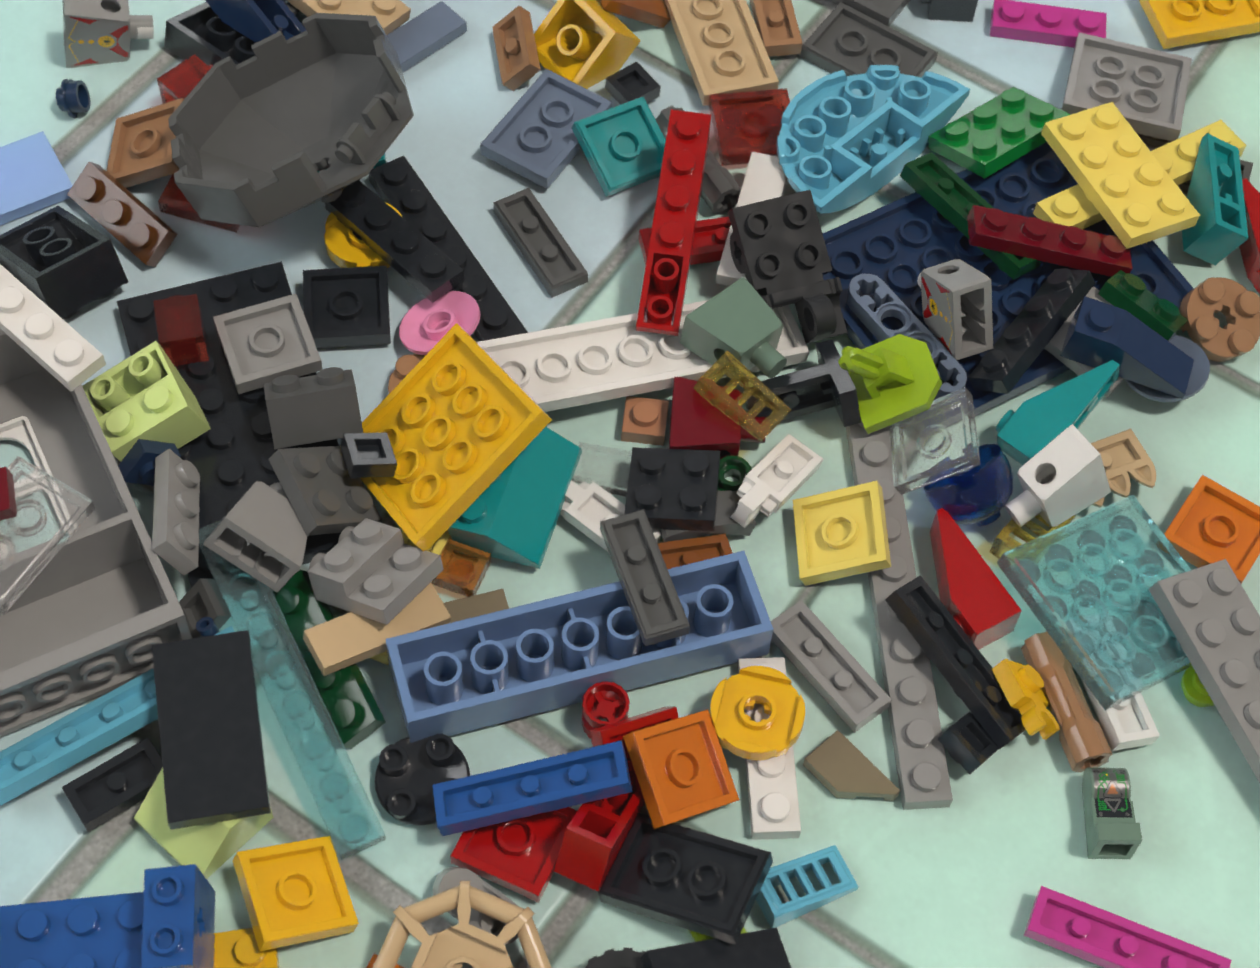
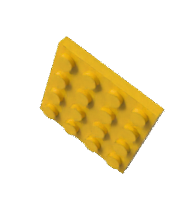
[340,323,552,551]

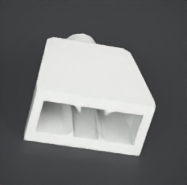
[1005,424,1111,527]

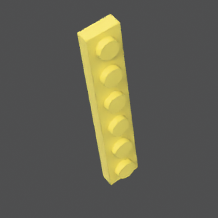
[1033,120,1246,229]

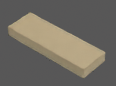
[303,582,451,676]

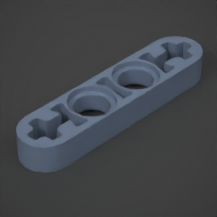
[846,274,967,404]

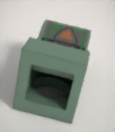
[1082,767,1142,859]

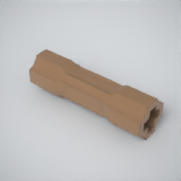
[1021,630,1113,772]

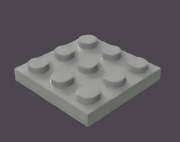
[1061,32,1192,141]

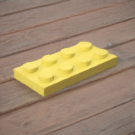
[1041,102,1200,249]

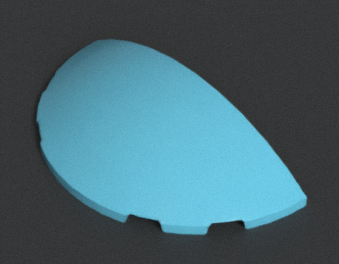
[777,65,970,214]

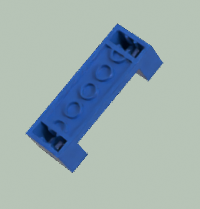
[0,864,215,968]

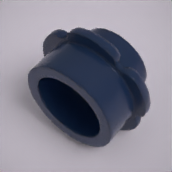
[56,79,90,118]

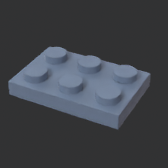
[480,69,612,189]

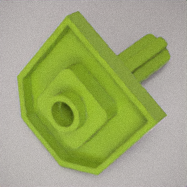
[838,334,942,434]

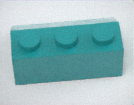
[448,427,582,569]

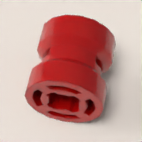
[582,681,630,739]

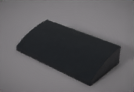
[164,2,256,74]

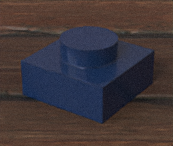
[118,439,181,486]

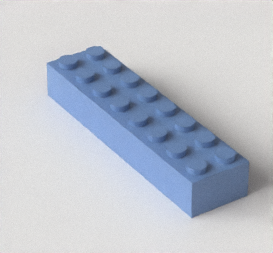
[385,551,774,743]

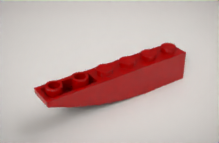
[636,109,711,336]

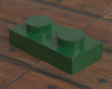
[1098,270,1188,341]

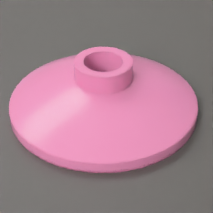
[399,291,481,355]

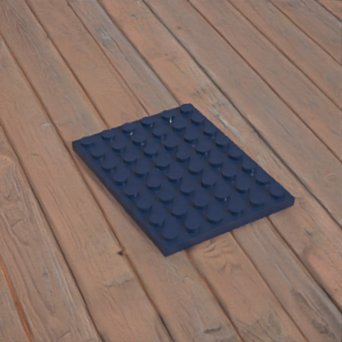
[823,142,1194,440]

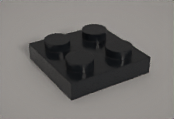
[303,265,391,348]
[624,447,720,531]

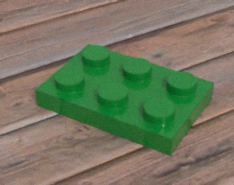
[928,87,1070,178]

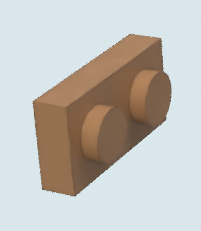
[750,0,803,57]
[492,6,541,91]

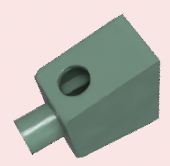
[680,277,787,379]

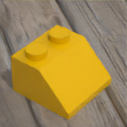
[534,0,640,89]

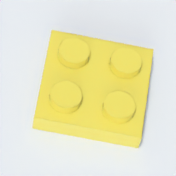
[792,481,891,586]

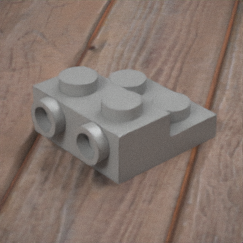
[307,518,444,625]

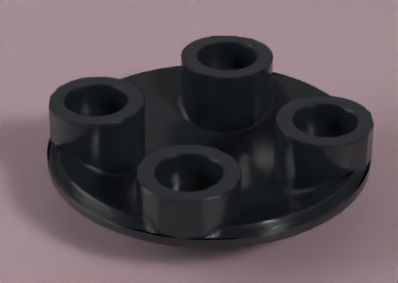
[375,734,470,825]

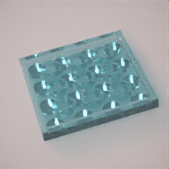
[996,495,1192,711]

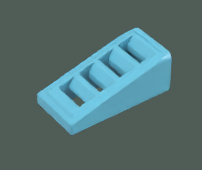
[756,845,859,928]

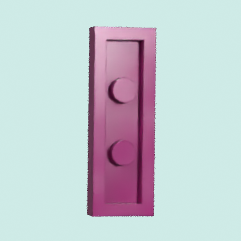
[990,0,1107,48]

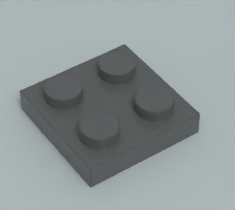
[269,446,382,536]

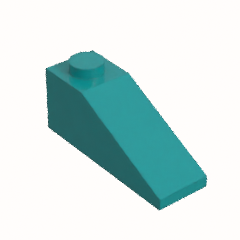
[1182,133,1249,265]
[996,360,1120,465]

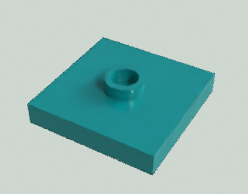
[571,96,666,197]

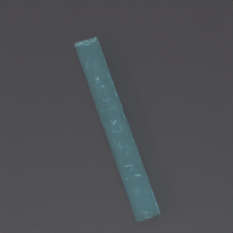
[199,519,386,860]

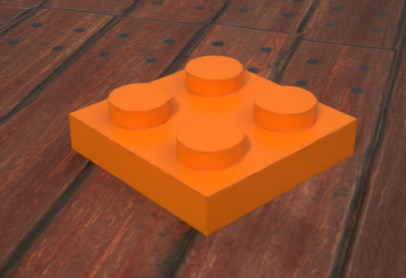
[1158,475,1260,584]
[623,709,739,829]

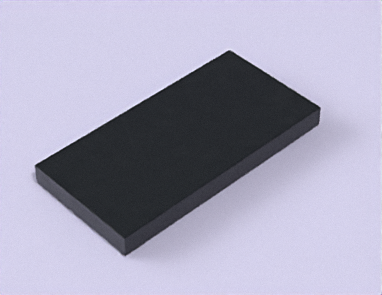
[152,630,271,830]

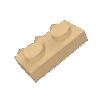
[1091,429,1156,508]

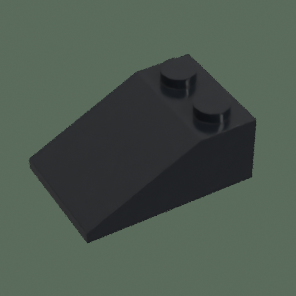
[0,205,128,319]

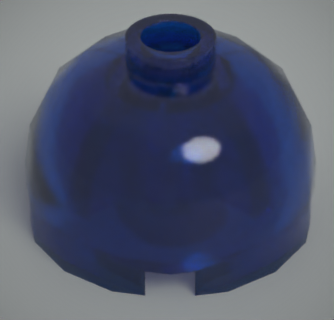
[922,444,1014,527]

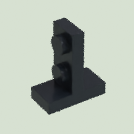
[742,339,861,427]

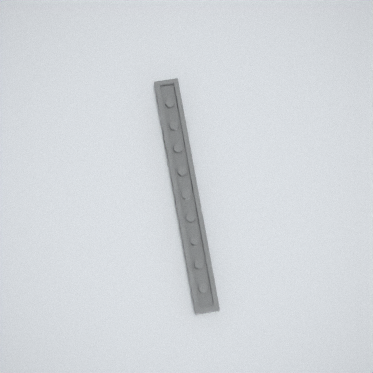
[846,417,953,810]

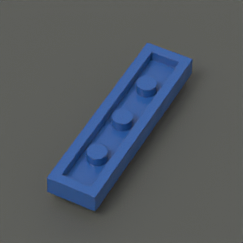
[432,741,633,836]

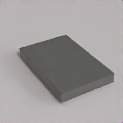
[799,2,938,77]

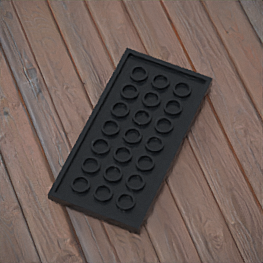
[117,261,341,588]

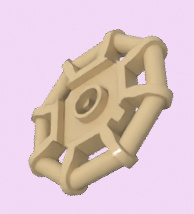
[373,881,552,968]

